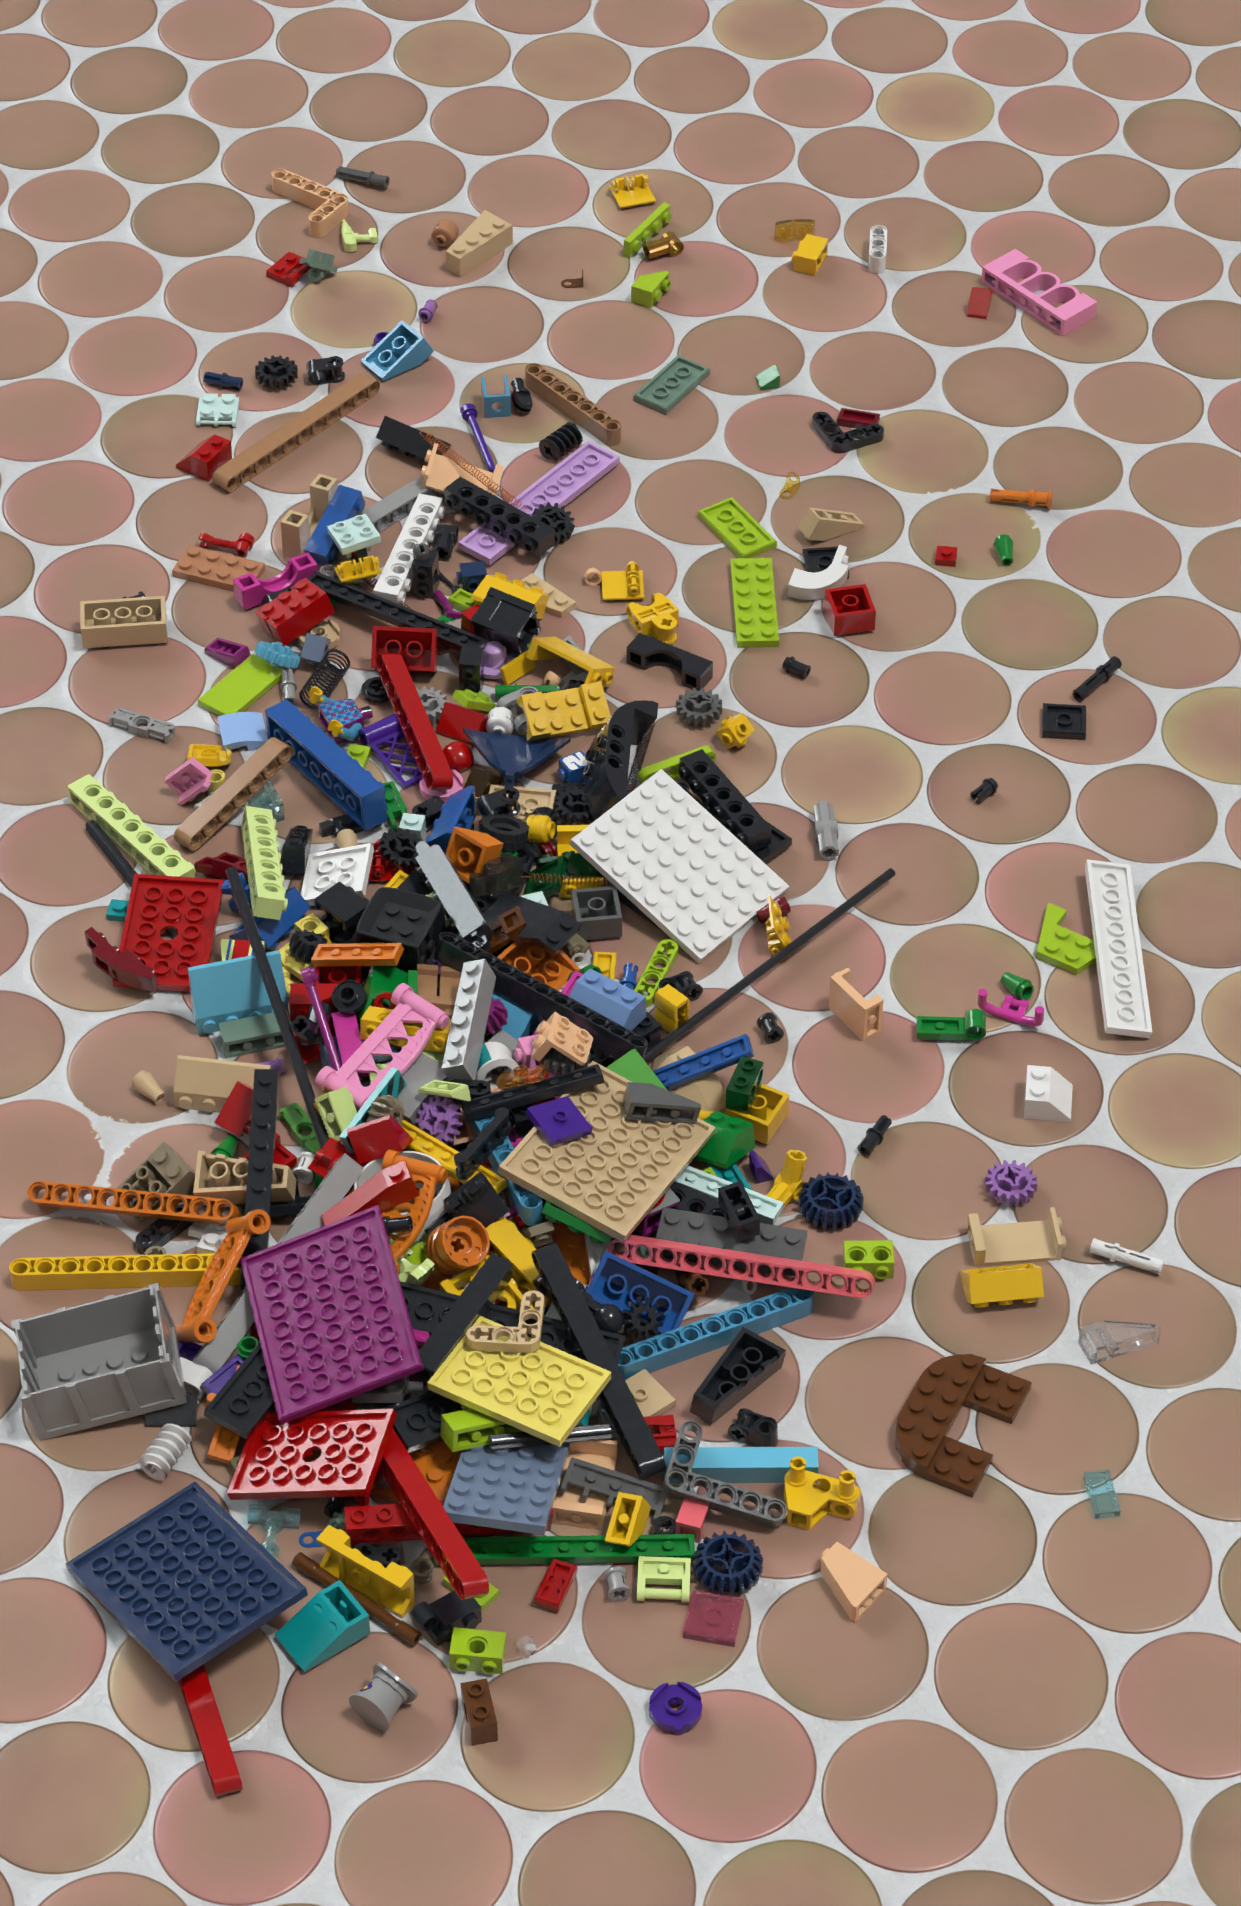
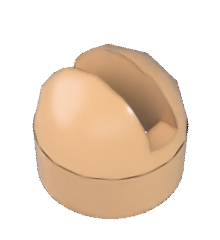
[584,568,602,586]
[544,670,563,686]

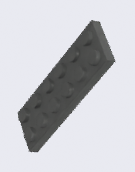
[656,1207,807,1276]

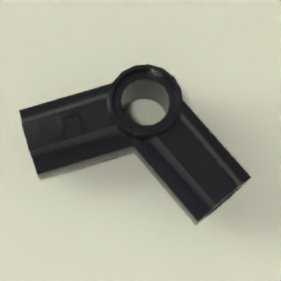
[291,1001,331,1046]

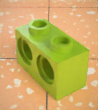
[843,1240,894,1279]

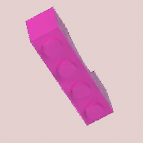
[233,552,318,610]

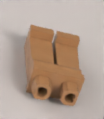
[417,964,461,1019]

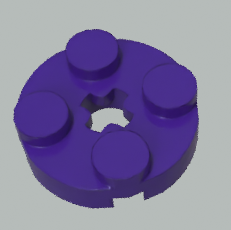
[649,1682,702,1736]

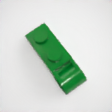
[916,1009,986,1041]

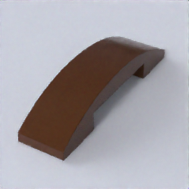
[445,905,527,967]

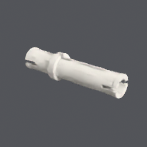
[1089,1238,1164,1275]

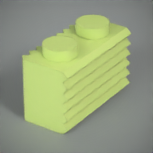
[315,1086,357,1141]

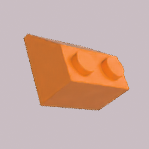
[445,827,504,887]

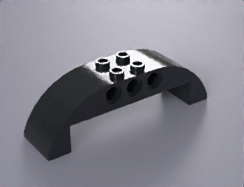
[583,700,658,820]

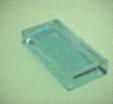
[1083,1470,1121,1519]

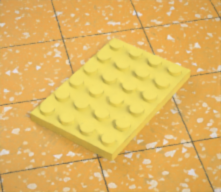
[427,1316,611,1447]

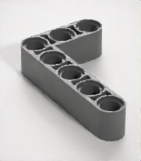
[663,1421,787,1528]

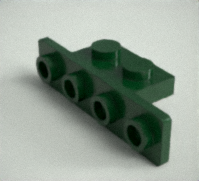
[535,851,605,879]

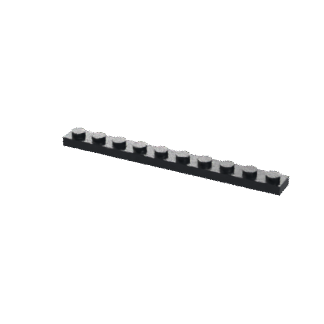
[308,571,487,652]
[240,1069,279,1290]

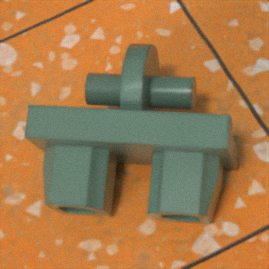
[299,249,338,282]

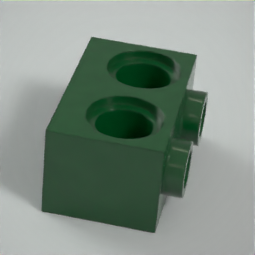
[725,1056,764,1114]

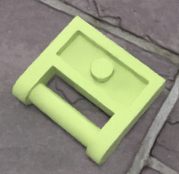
[637,1556,691,1603]

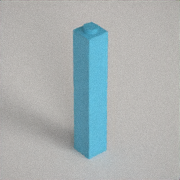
[660,1447,819,1484]

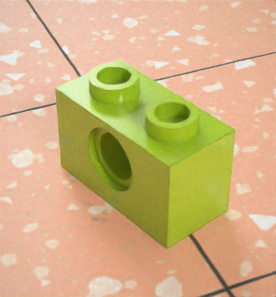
[449,1627,507,1674]

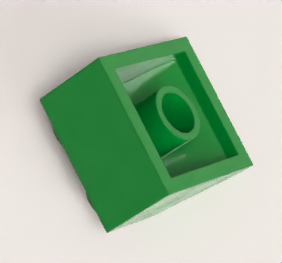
[694,1112,755,1169]

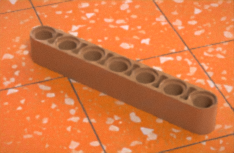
[525,363,621,446]
[174,737,293,851]

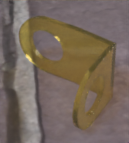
[779,472,800,499]

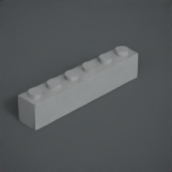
[441,959,496,1081]

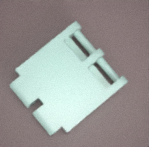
[196,393,240,427]

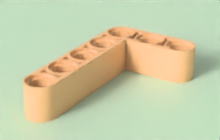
[271,169,349,238]

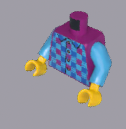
[308,686,373,745]

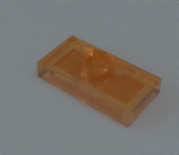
[496,1064,548,1089]

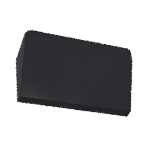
[145,1395,198,1427]

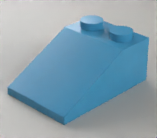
[361,320,434,381]

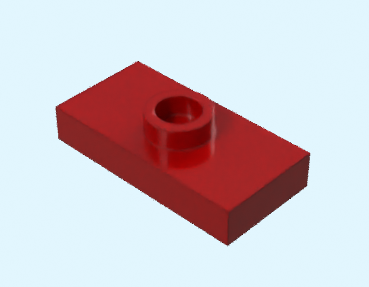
[534,1558,578,1612]

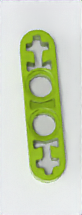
[637,745,717,784]
[634,939,678,1008]

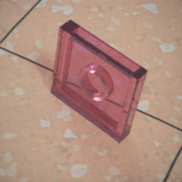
[683,1590,744,1647]

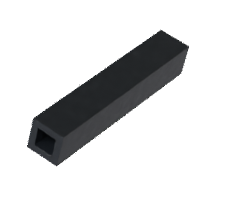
[413,1253,513,1382]

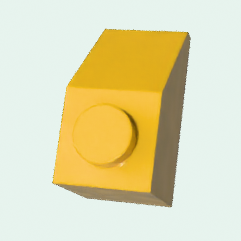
[605,1492,651,1547]

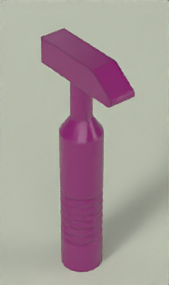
[434,590,461,619]

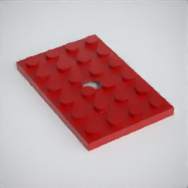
[112,874,224,992]
[227,1409,397,1500]

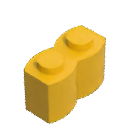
[654,984,690,1034]

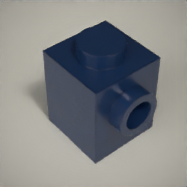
[456,561,487,592]

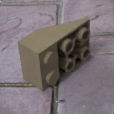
[117,1142,195,1223]

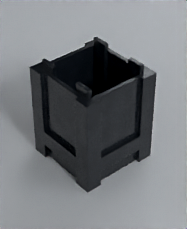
[470,587,541,658]

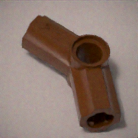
[671,1256,710,1297]

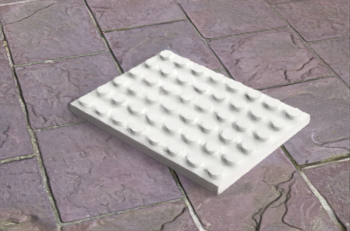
[570,769,789,964]

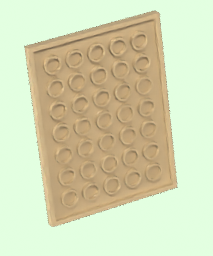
[497,1061,716,1243]

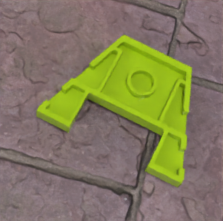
[1036,903,1096,975]

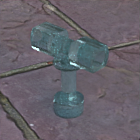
[248,1504,301,1560]

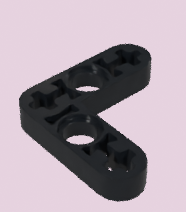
[812,412,884,454]

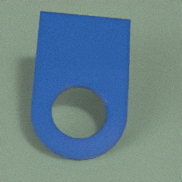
[299,1523,328,1548]

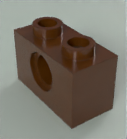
[460,1678,498,1746]

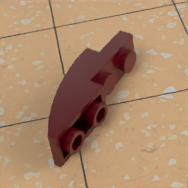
[194,852,249,885]
[84,927,158,992]

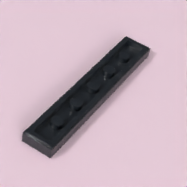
[460,1064,605,1121]

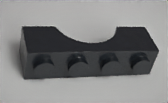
[626,633,713,691]

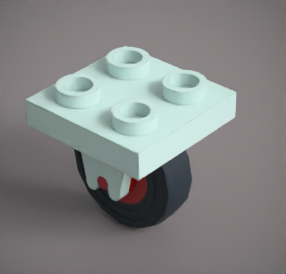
[327,513,381,563]

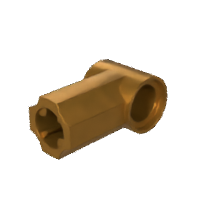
[643,231,684,260]

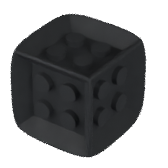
[354,887,446,980]

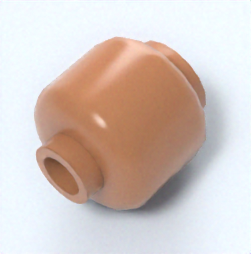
[431,219,459,248]

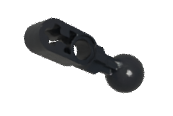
[533,1275,624,1334]

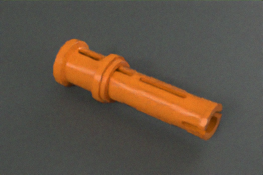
[990,488,1053,509]

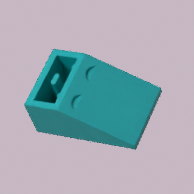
[275,1580,370,1672]

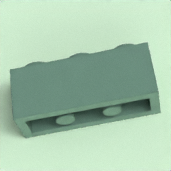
[219,1010,291,1058]

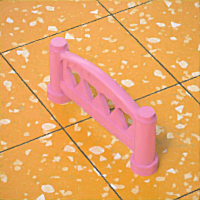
[315,983,450,1110]

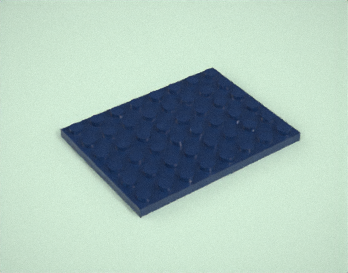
[66,1482,308,1682]

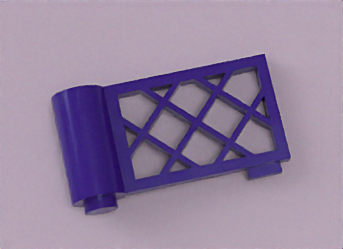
[359,714,422,790]

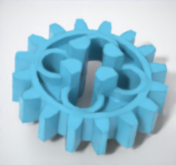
[255,641,301,669]

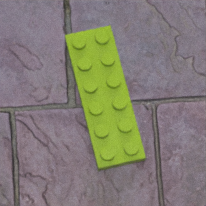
[730,558,779,648]

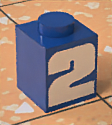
[557,751,587,783]

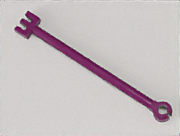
[300,967,342,1071]

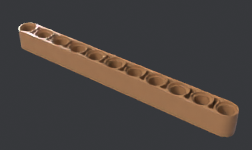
[212,373,380,492]

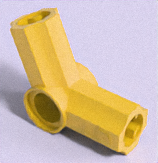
[766,1149,808,1209]

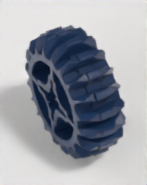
[798,1172,864,1231]
[693,1530,763,1598]

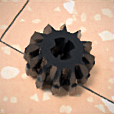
[289,930,327,966]
[622,1297,664,1339]

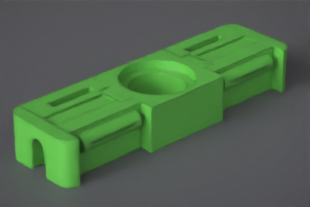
[279,1103,321,1155]

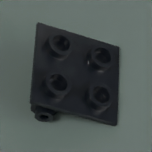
[443,1171,510,1228]

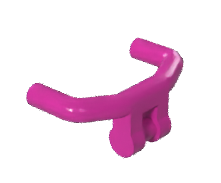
[978,989,1044,1027]

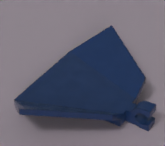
[463,728,571,788]

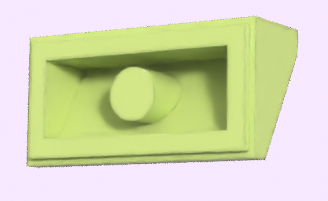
[418,1080,471,1101]

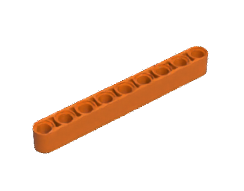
[27,1181,240,1225]

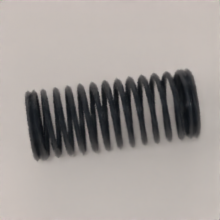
[299,649,350,709]

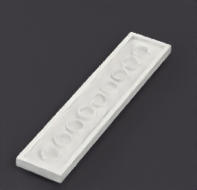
[1084,859,1152,1038]

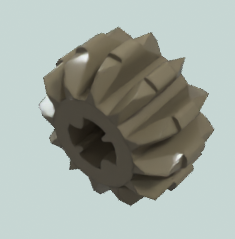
[367,1095,405,1125]

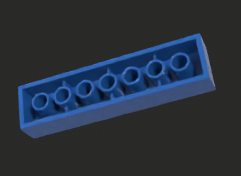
[265,699,388,831]

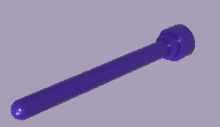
[460,403,495,473]

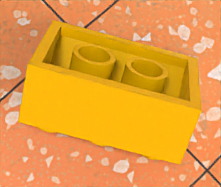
[471,572,550,619]
[960,1263,1044,1308]

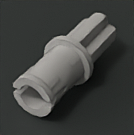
[280,668,297,706]

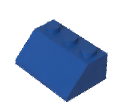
[426,785,476,854]
[230,887,311,951]

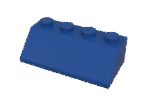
[586,1251,695,1334]

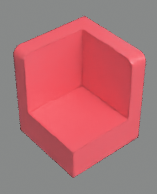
[675,1498,709,1543]

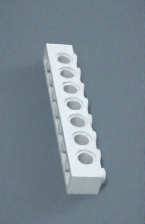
[373,494,445,605]

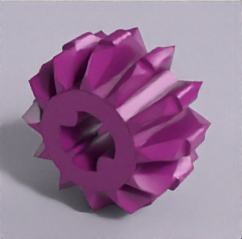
[484,998,509,1037]

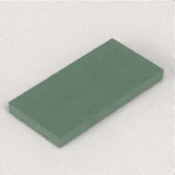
[633,355,710,415]

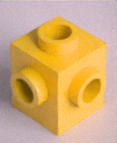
[716,713,755,749]

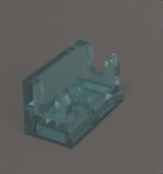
[248,780,285,822]

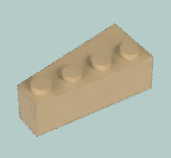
[446,210,513,277]
[193,1150,297,1206]

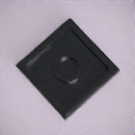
[802,546,849,579]
[1042,703,1086,740]

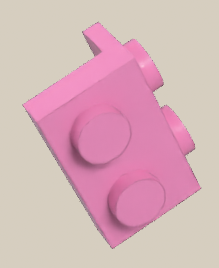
[164,757,213,806]

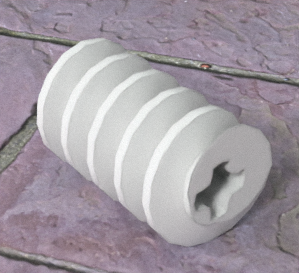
[139,1424,192,1481]

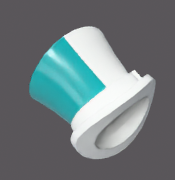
[476,1042,521,1094]

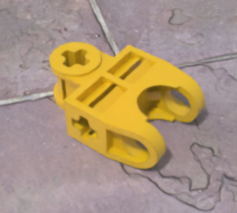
[626,592,679,645]

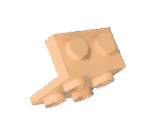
[531,1012,593,1066]

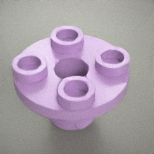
[484,641,515,680]

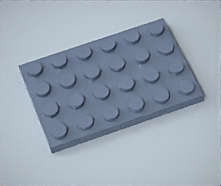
[443,1443,570,1535]

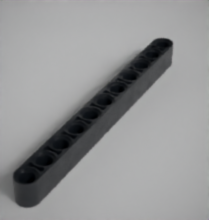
[434,932,648,1059]
[532,1243,666,1479]

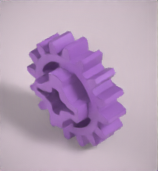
[414,1096,463,1145]
[985,1160,1037,1206]

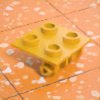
[609,173,656,208]
[334,555,382,583]
[601,561,645,600]
[765,895,792,957]

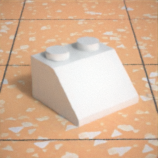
[1023,1065,1073,1123]

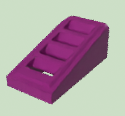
[204,637,251,669]

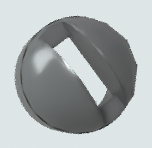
[413,542,430,561]

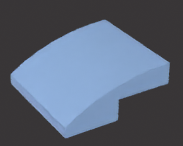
[217,712,268,751]

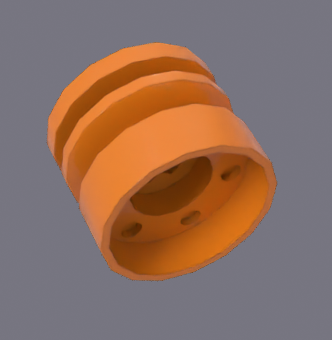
[426,1215,490,1275]

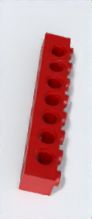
[342,1500,554,1545]

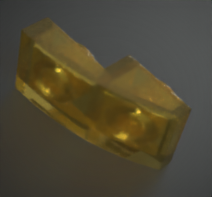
[775,219,815,242]

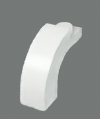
[787,545,849,600]

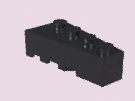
[690,1327,786,1424]

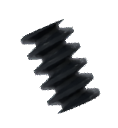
[539,422,583,460]

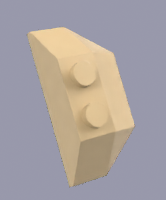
[652,1046,726,1112]

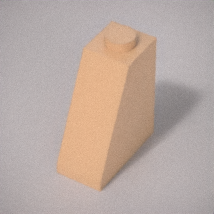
[820,1542,887,1623]

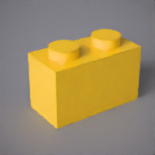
[791,234,828,276]

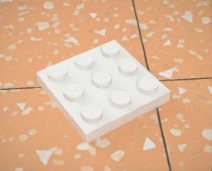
[301,843,374,906]

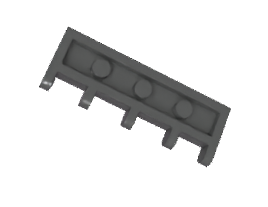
[560,1457,667,1522]

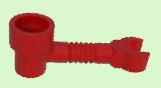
[198,533,255,558]

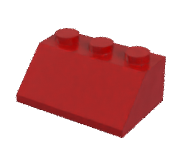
[371,626,438,672]

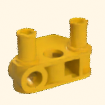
[784,1456,862,1531]

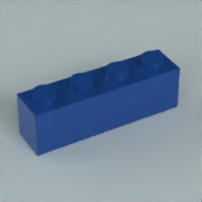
[304,485,365,568]

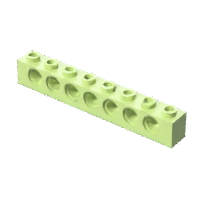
[67,774,196,878]
[241,806,288,920]

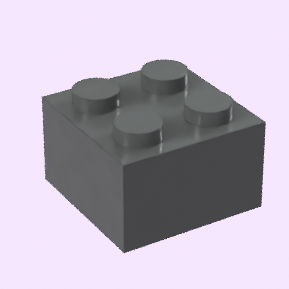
[571,886,622,940]

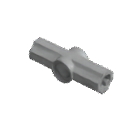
[813,800,839,860]

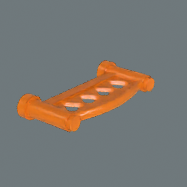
[382,1149,448,1274]
[176,1209,271,1343]

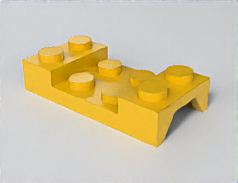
[516,681,611,741]
[316,1525,415,1618]

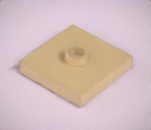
[625,1369,676,1417]

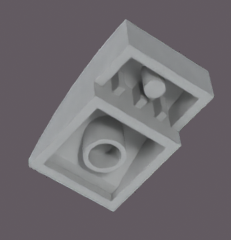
[397,1053,449,1126]

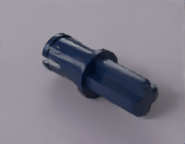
[203,372,243,390]

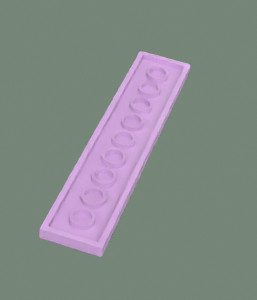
[458,440,620,565]

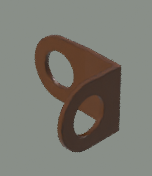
[561,269,583,288]

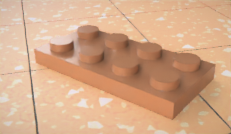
[172,545,265,591]

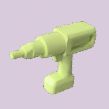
[341,219,378,252]

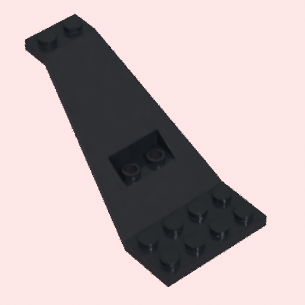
[397,865,582,957]

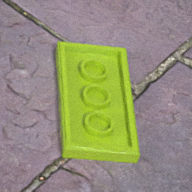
[698,497,777,558]
[198,654,283,716]

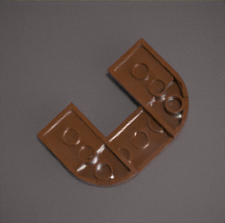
[895,1354,1032,1498]

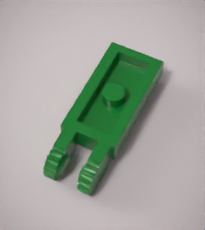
[383,781,407,831]

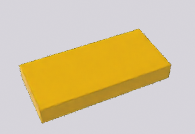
[499,650,536,685]

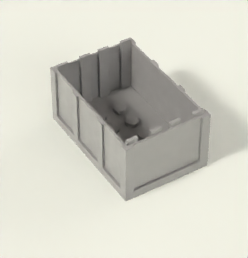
[11,1283,187,1441]

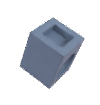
[300,633,331,666]

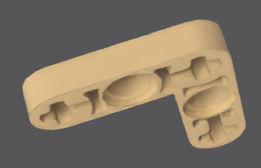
[466,1290,545,1353]

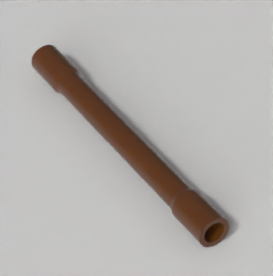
[292,1552,422,1646]

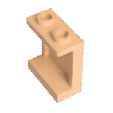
[829,968,883,1041]

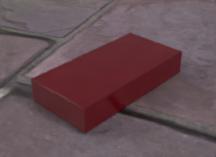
[837,408,880,429]

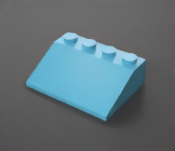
[188,950,289,1035]

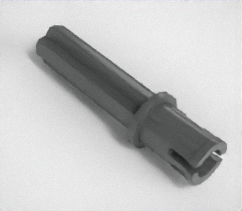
[336,166,390,188]

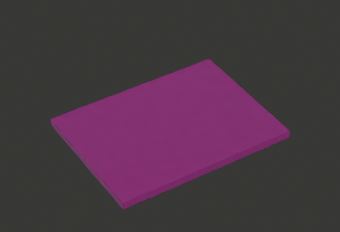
[240,1205,424,1424]

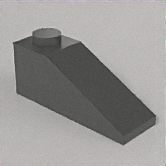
[623,1082,701,1124]

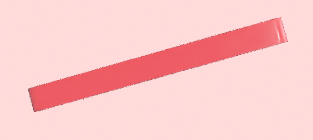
[607,1235,875,1298]

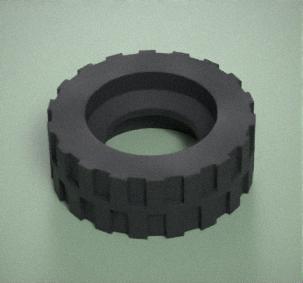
[479,814,529,851]

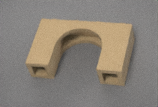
[280,474,338,561]

